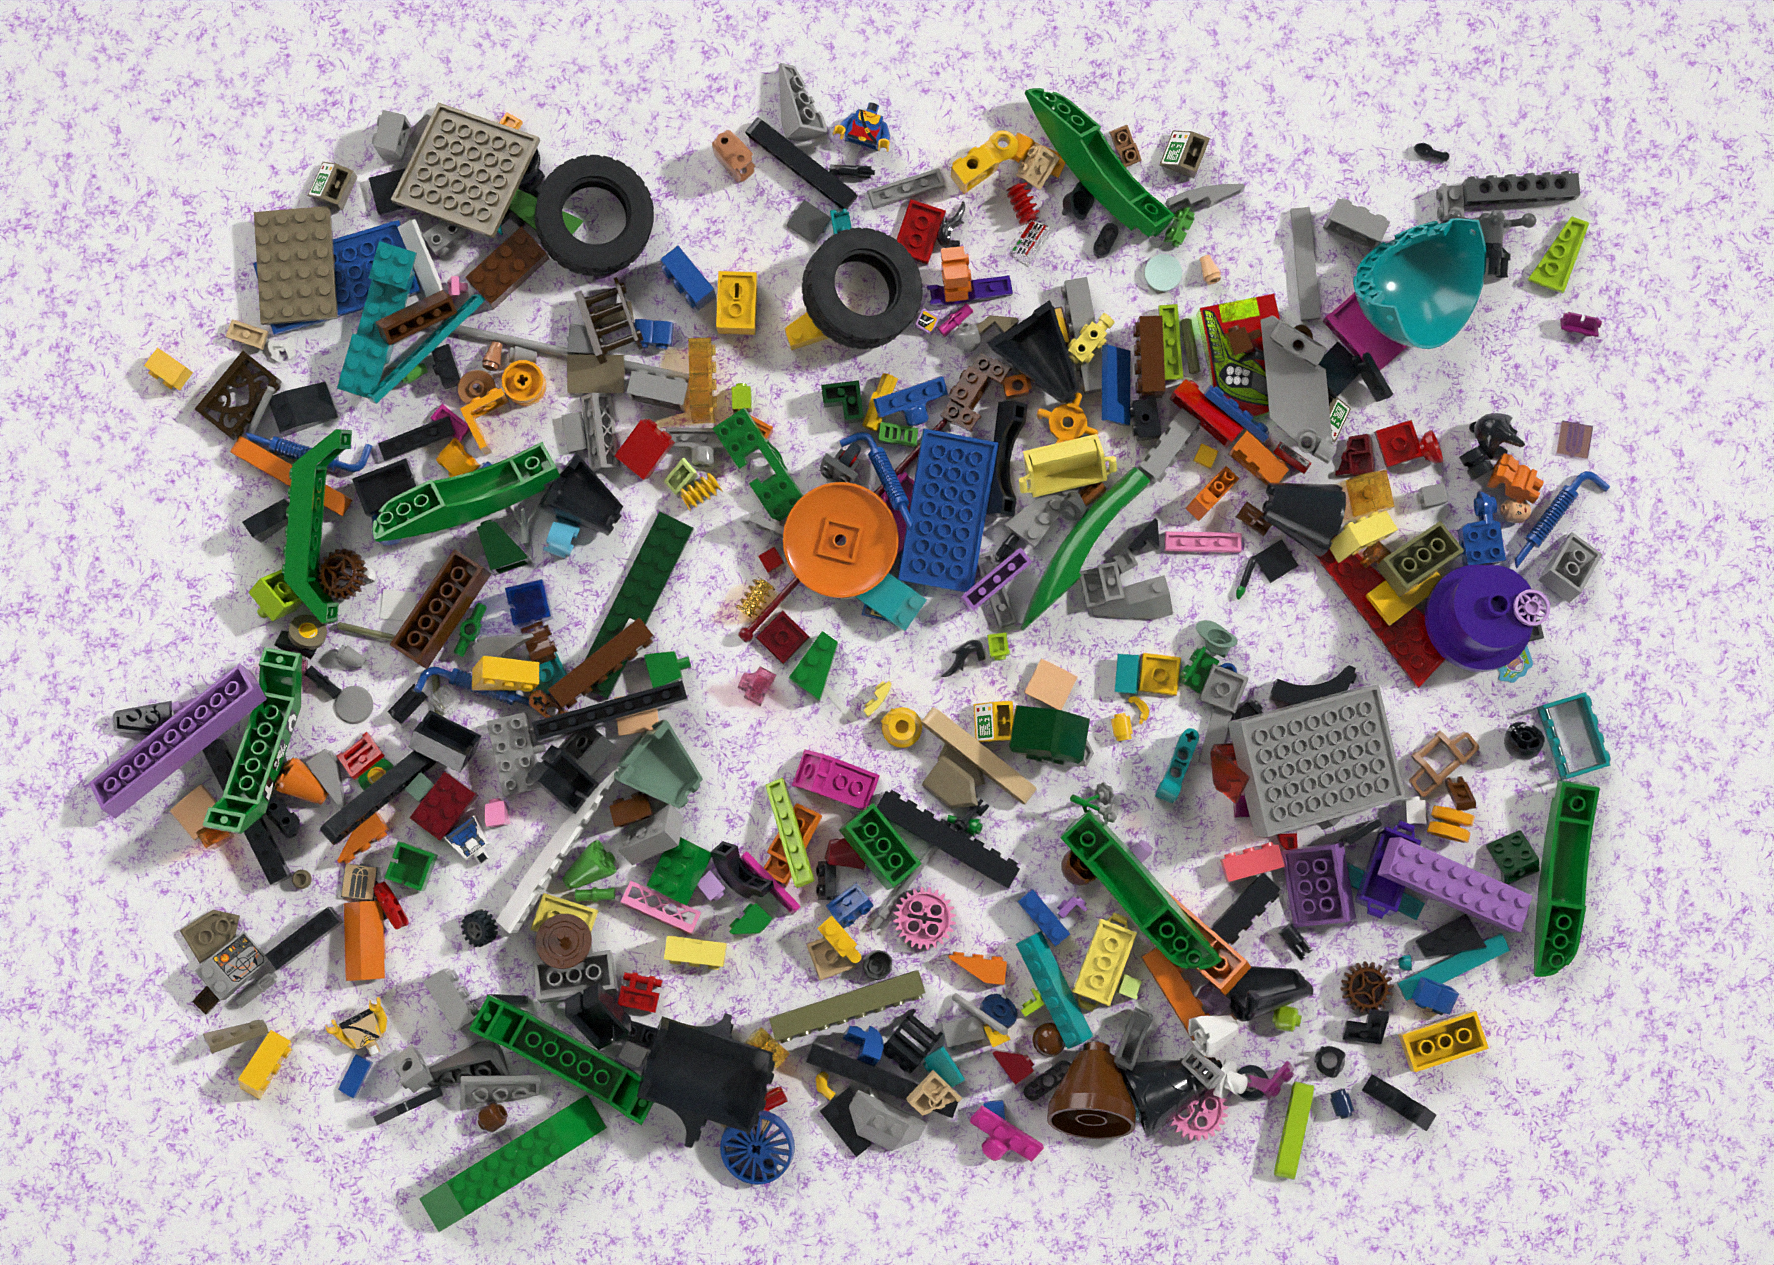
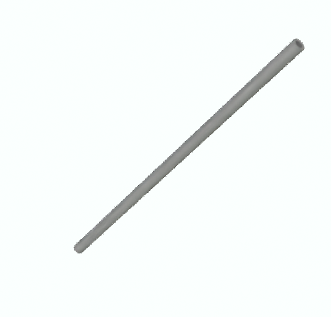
[427,321,690,383]

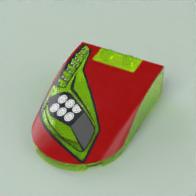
[1196,293,1280,417]

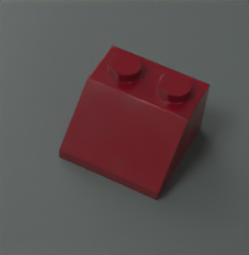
[991,1049,1034,1085]

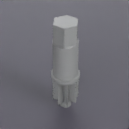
[235,972,277,1008]

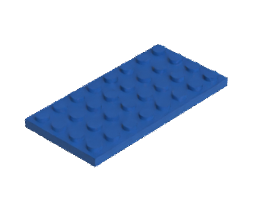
[253,220,421,336]
[897,428,998,592]

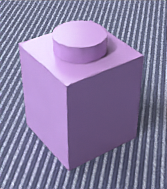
[697,871,726,901]

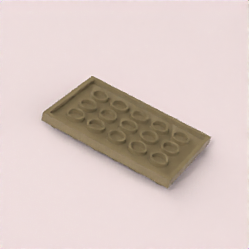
[254,206,338,325]

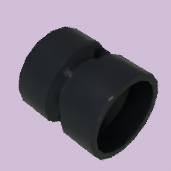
[1459,445,1494,480]

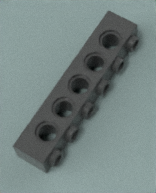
[1462,171,1580,206]

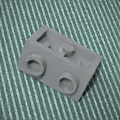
[1436,183,1465,223]

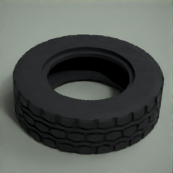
[535,155,654,277]
[802,227,923,349]

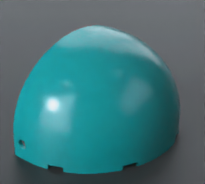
[1353,218,1486,349]

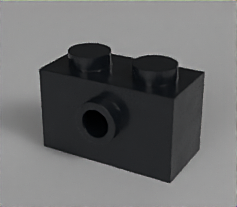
[431,344,461,389]
[1129,398,1161,441]

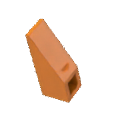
[1185,466,1240,521]
[337,811,390,864]
[948,951,1007,985]

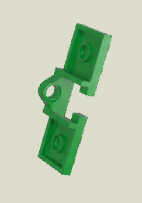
[712,407,803,521]

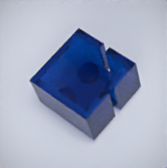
[505,579,554,628]

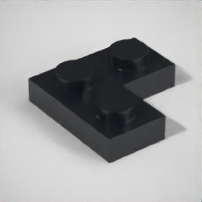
[1342,1009,1389,1044]

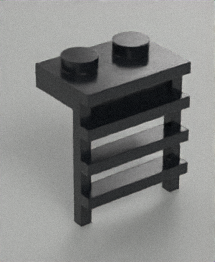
[883,1009,943,1074]

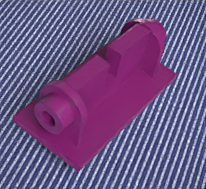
[1560,312,1602,337]

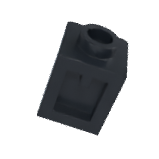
[1232,699,1263,720]

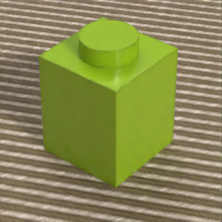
[731,383,752,413]

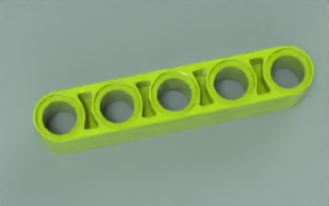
[1274,1081,1314,1180]

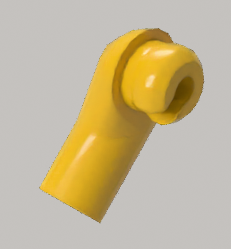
[815,1071,836,1101]

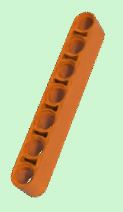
[230,436,353,517]

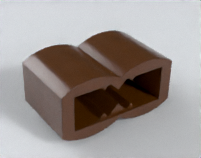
[520,621,558,665]

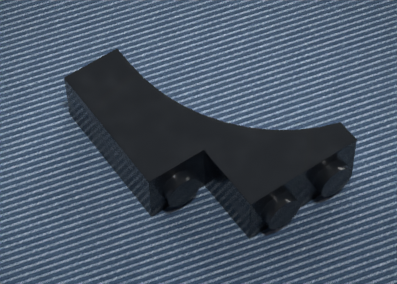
[1268,665,1357,706]

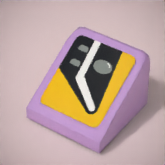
[915,308,940,335]

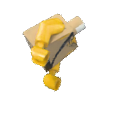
[325,997,387,1056]

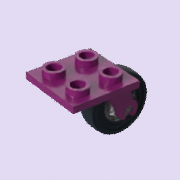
[1237,1061,1294,1101]

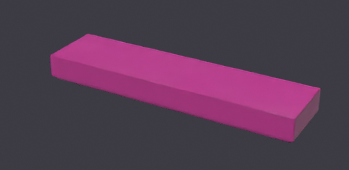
[740,851,801,914]

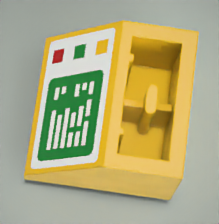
[973,701,1014,742]

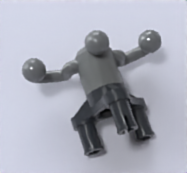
[1447,209,1536,278]

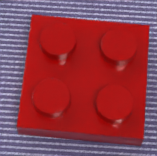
[1374,420,1423,468]

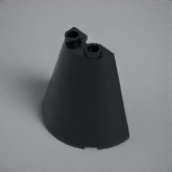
[537,453,624,536]
[1262,483,1346,557]
[1227,966,1314,1022]

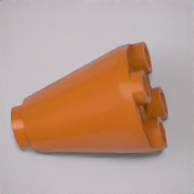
[275,757,329,805]

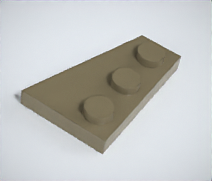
[203,1020,269,1054]

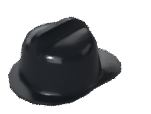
[1062,181,1095,221]

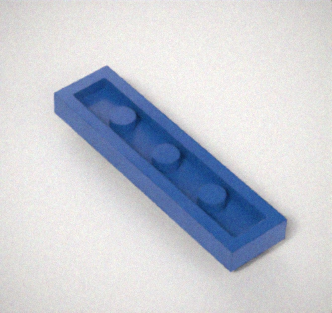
[1204,385,1269,443]

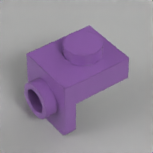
[1057,896,1087,919]

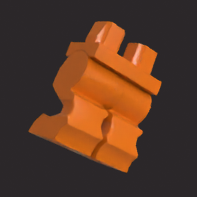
[1487,453,1544,504]

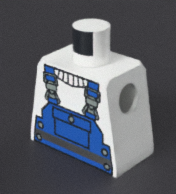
[444,816,490,864]

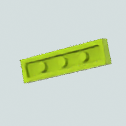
[1158,304,1183,381]

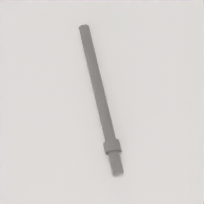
[869,845,939,931]

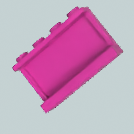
[1323,292,1407,371]

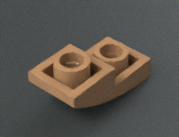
[1109,125,1142,167]

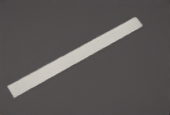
[798,659,860,727]

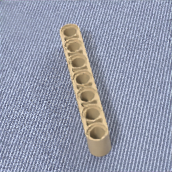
[921,707,1037,805]

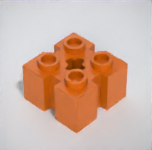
[941,246,972,302]

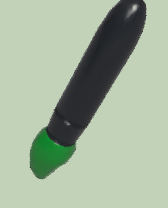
[1236,556,1256,600]

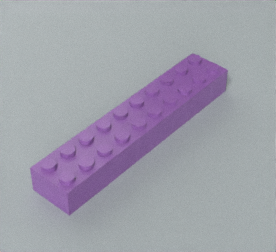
[89,663,267,819]

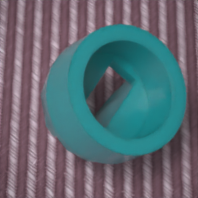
[1398,955,1412,971]

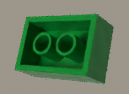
[647,837,712,906]

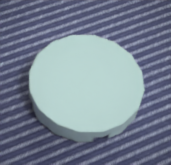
[1144,254,1182,292]

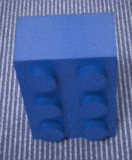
[660,245,716,311]

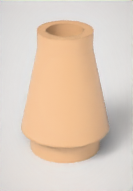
[1199,255,1221,285]

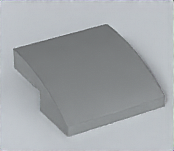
[1079,561,1125,609]

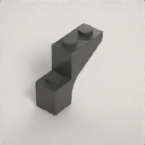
[1114,1007,1153,1071]

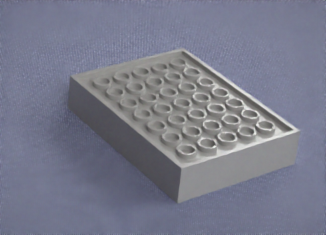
[1228,685,1406,837]

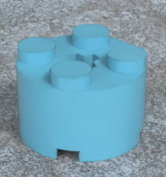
[543,516,580,558]

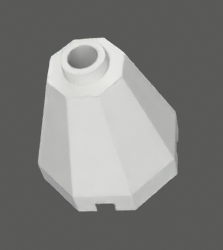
[1188,1016,1239,1056]

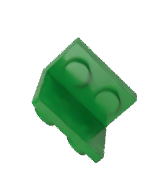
[1179,646,1219,694]

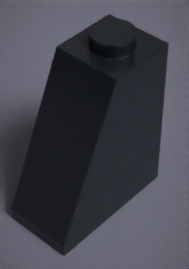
[242,498,290,543]

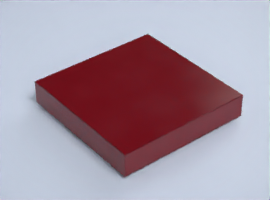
[756,610,810,665]

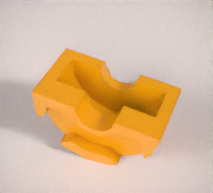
[436,437,480,477]

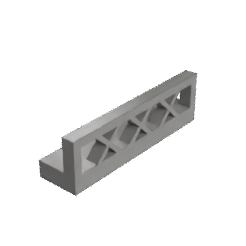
[581,393,620,471]

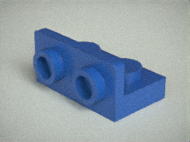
[826,882,874,929]

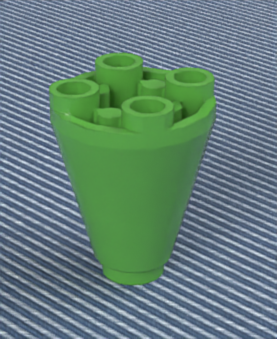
[562,839,617,890]

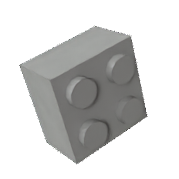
[372,110,411,161]

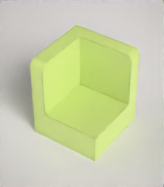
[1117,974,1142,1000]

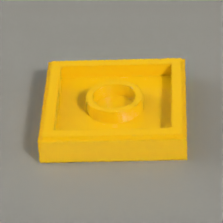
[1138,653,1181,696]

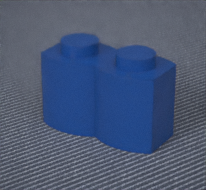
[633,319,674,350]
[1412,977,1459,1015]

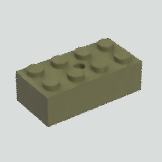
[1376,521,1464,598]

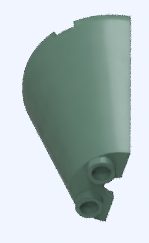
[614,720,703,809]

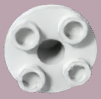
[1214,1058,1248,1098]

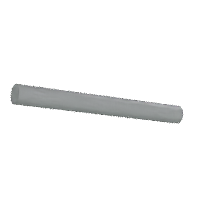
[952,993,1008,1035]

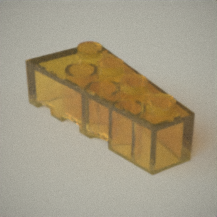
[688,337,717,424]

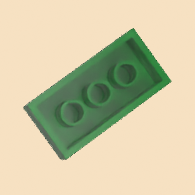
[839,803,922,890]

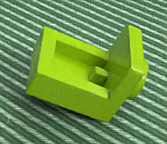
[987,632,1010,661]

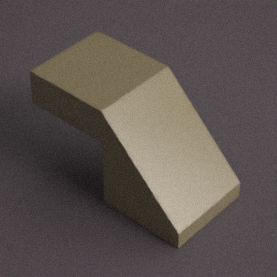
[976,315,1019,336]

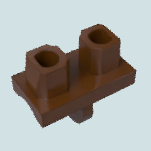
[1236,501,1272,537]

